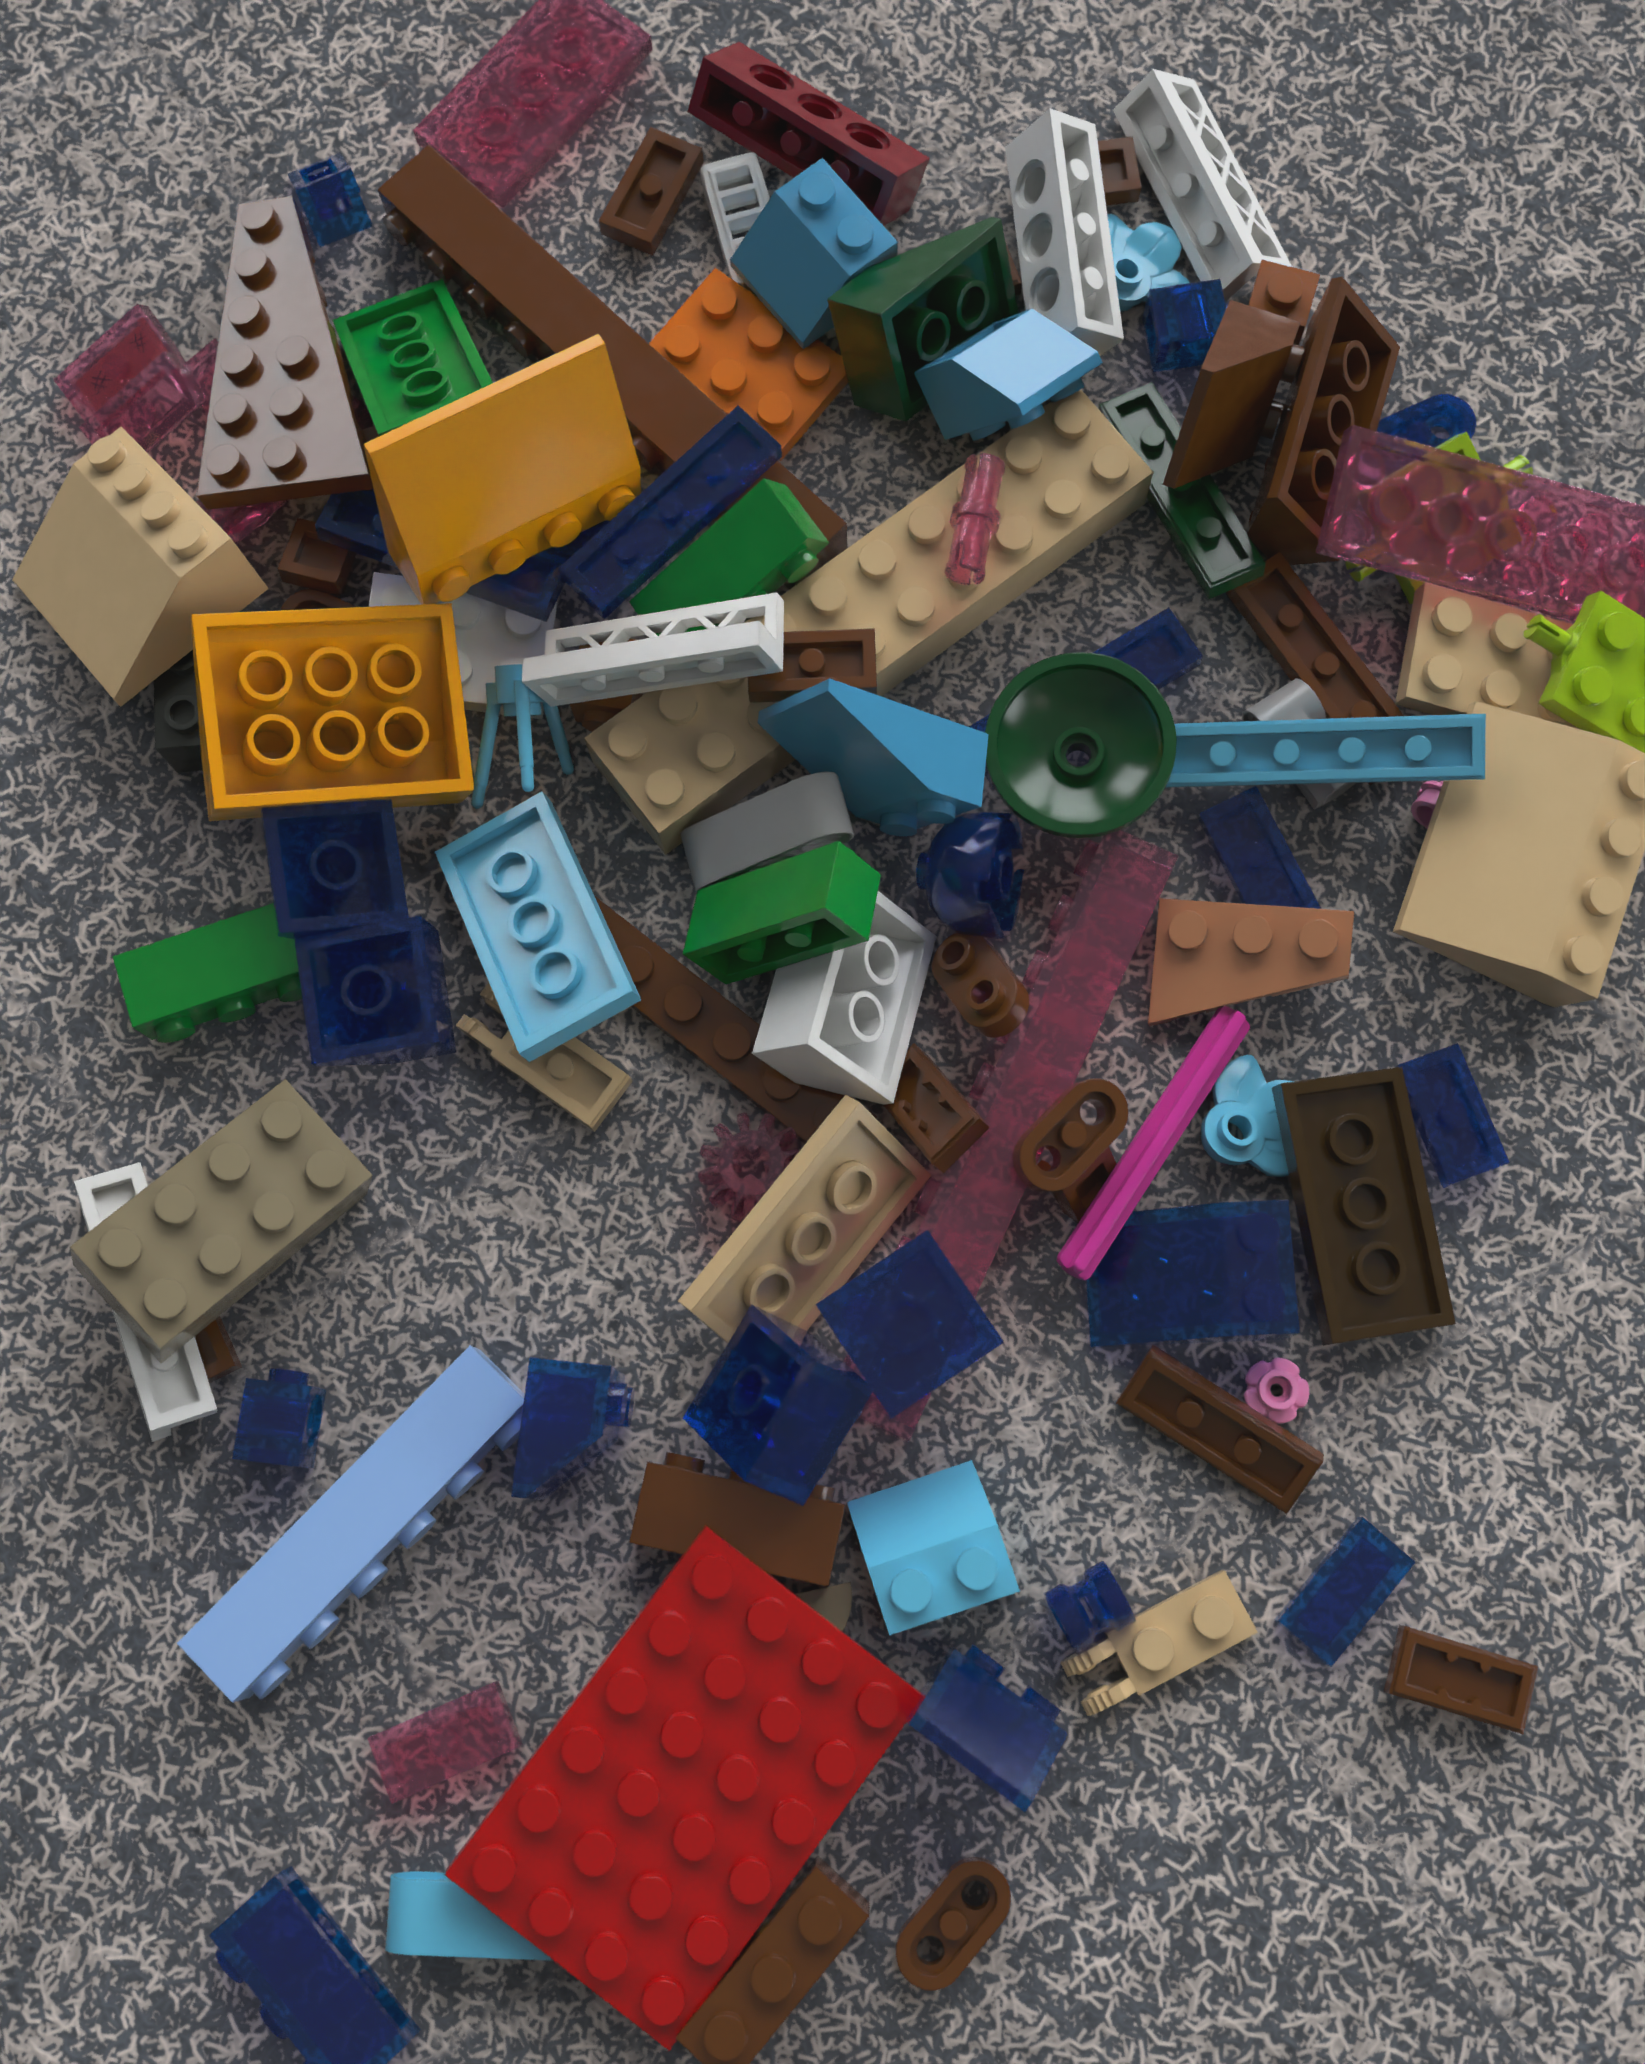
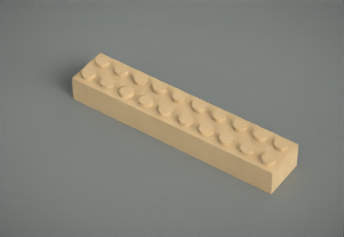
[584,389,1153,855]

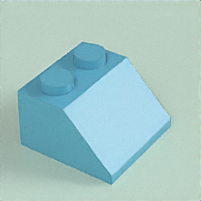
[847,1460,1020,1636]

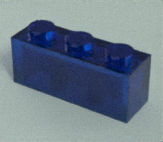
[209,1866,421,2064]

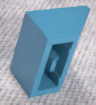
[914,308,1103,441]

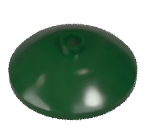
[985,652,1177,838]

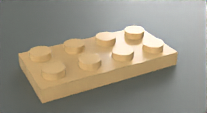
[678,1095,931,1378]

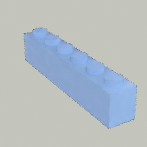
[177,1345,535,1703]

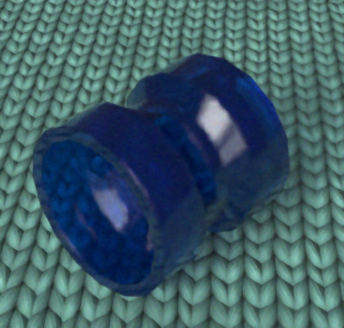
[1043,1561,1136,1654]

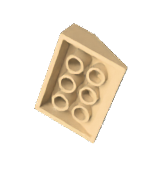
[12,427,269,707]
[1393,701,1645,1007]

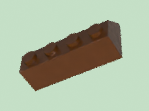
[1247,276,1400,565]

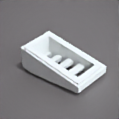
[700,152,770,288]

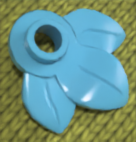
[1107,214,1193,311]
[1201,1055,1294,1177]

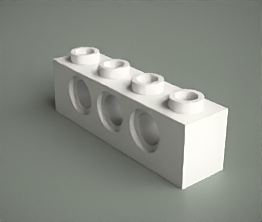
[1005,108,1124,356]

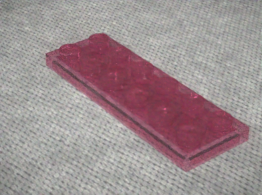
[1316,425,1645,622]

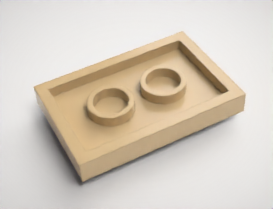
[1395,582,1579,729]

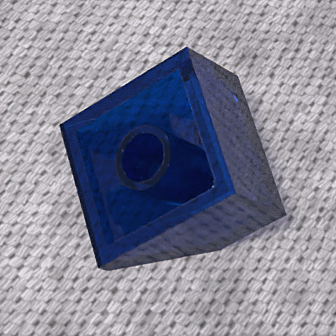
[261,799,410,946]
[294,915,457,1066]
[511,1357,634,1500]
[907,1644,1068,1813]

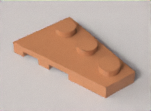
[1148,898,1354,1026]

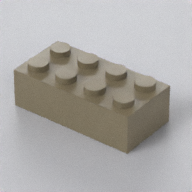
[70,1079,373,1363]

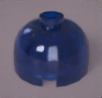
[916,811,1024,939]

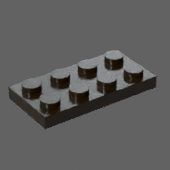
[1272,1067,1456,1346]

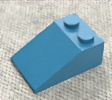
[758,678,989,836]

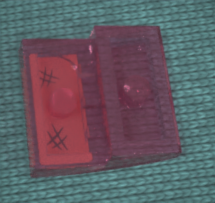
[54,304,206,453]

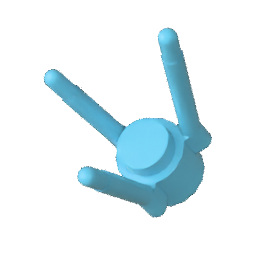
[471,664,574,809]

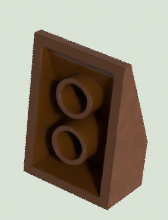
[1162,300,1305,489]

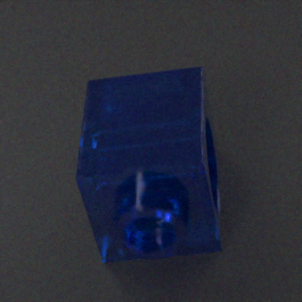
[1142,279,1229,372]
[232,1368,326,1469]

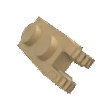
[456,983,633,1132]
[1061,1570,1258,1716]

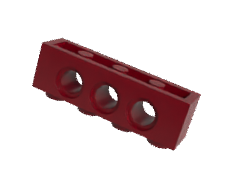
[687,42,930,226]

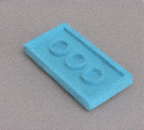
[435,791,641,1062]

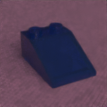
[1086,1200,1300,1347]

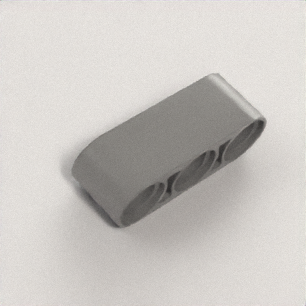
[681,772,854,894]

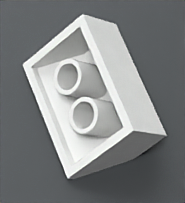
[752,891,937,1105]

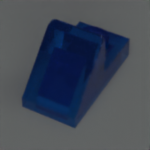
[287,153,372,247]

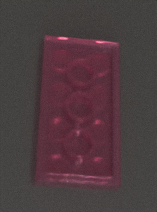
[413,0,653,208]

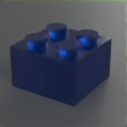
[683,1304,874,1506]

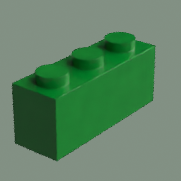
[629,478,829,636]
[682,841,881,985]
[112,896,331,1043]

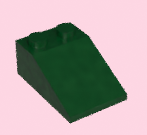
[827,217,1019,422]

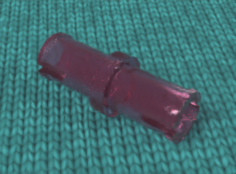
[944,453,1006,585]

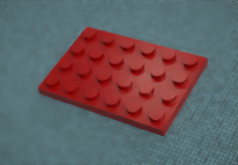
[444,1525,925,2051]

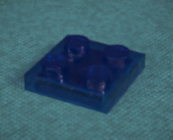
[816,1229,1004,1420]

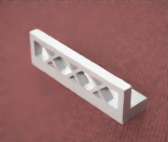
[1113,69,1292,303]
[522,593,784,707]
[74,1162,217,1442]

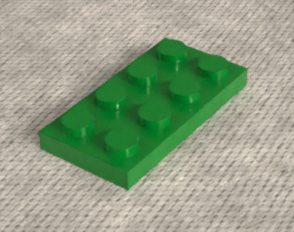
[332,279,493,436]

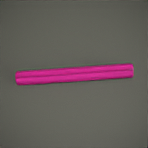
[1057,1006,1250,1281]

